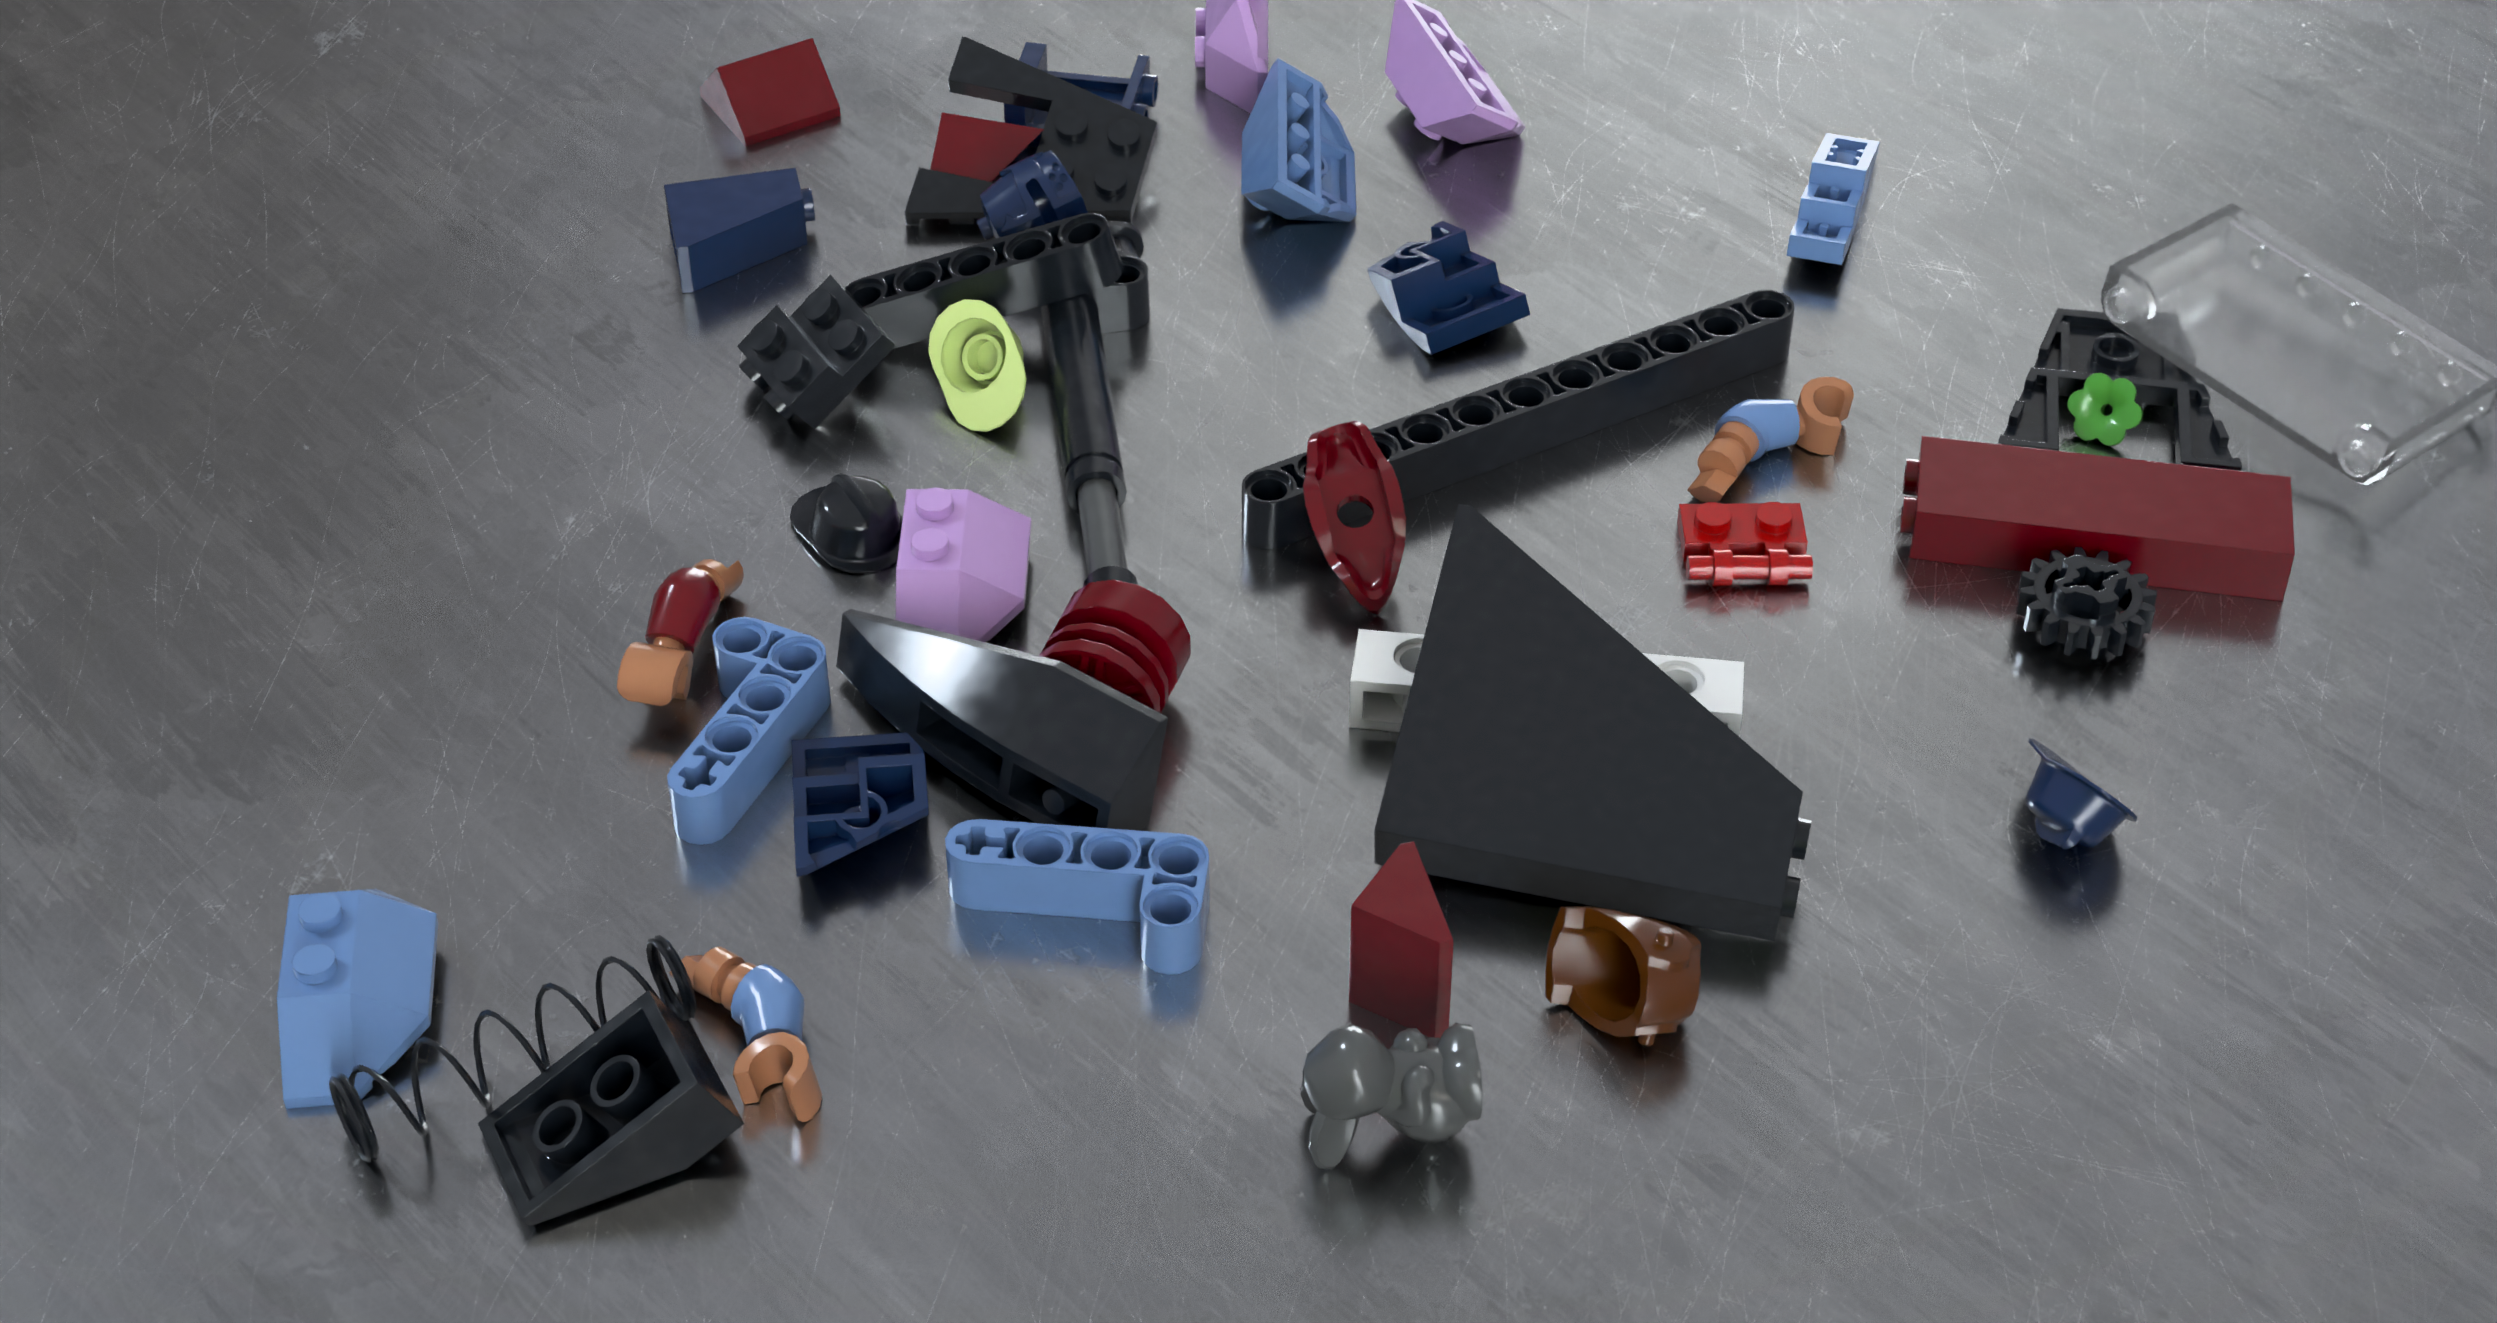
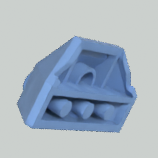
[1241,58,1356,222]
[277,889,439,1109]

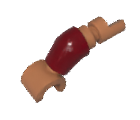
[617,559,744,706]

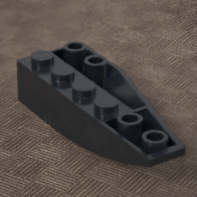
[836,609,1168,831]

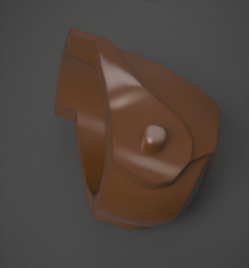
[1545,906,1701,1046]

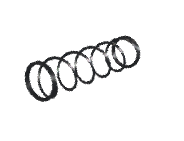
[329,935,697,1162]

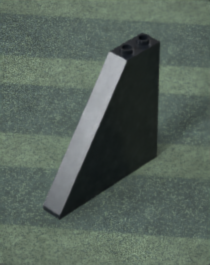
[1374,503,1812,941]

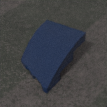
[1367,221,1530,355]
[791,732,929,877]

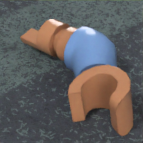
[1687,377,1854,503]
[669,947,822,1122]

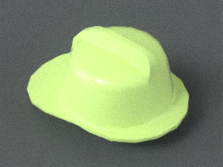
[928,299,1027,432]

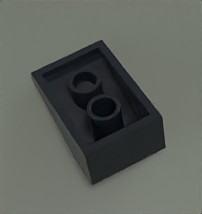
[478,990,744,1226]

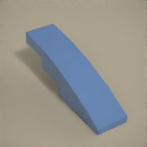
[1787,133,1879,265]

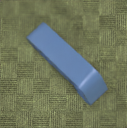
[667,617,831,845]
[945,819,1210,975]

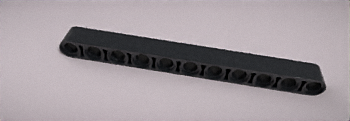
[1242,289,1794,550]

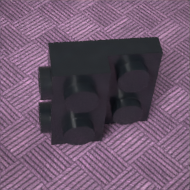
[737,274,896,429]

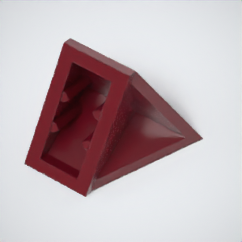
[930,112,1044,182]

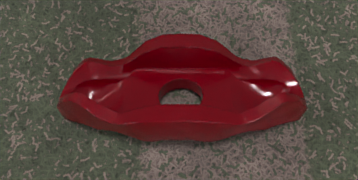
[1303,421,1406,615]

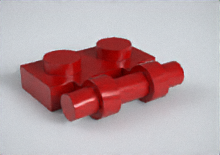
[1677,502,1813,586]

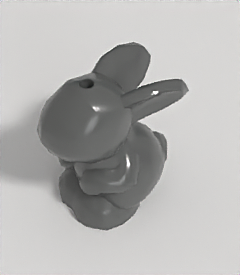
[1300,1023,1483,1170]

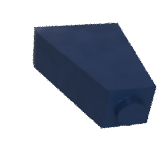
[664,168,815,294]

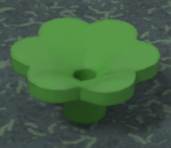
[2067,373,2143,446]

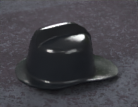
[790,473,903,574]

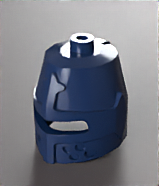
[976,150,1088,240]

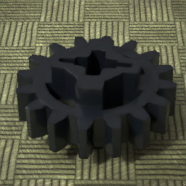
[2016,547,2157,659]

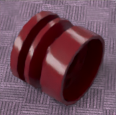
[1039,579,1191,713]

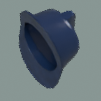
[2026,738,2137,850]

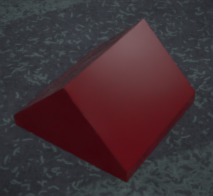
[700,38,841,147]
[1349,841,1454,1039]

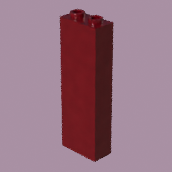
[1900,436,2295,602]

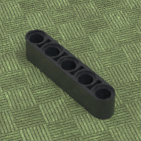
[845,213,1124,349]

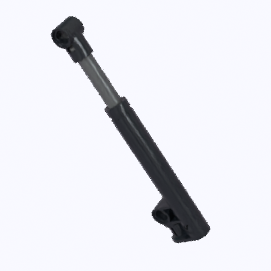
[1040,221,1150,587]

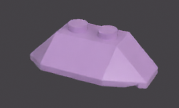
[1195,0,1268,114]
[1385,0,1525,145]
[896,488,1032,642]

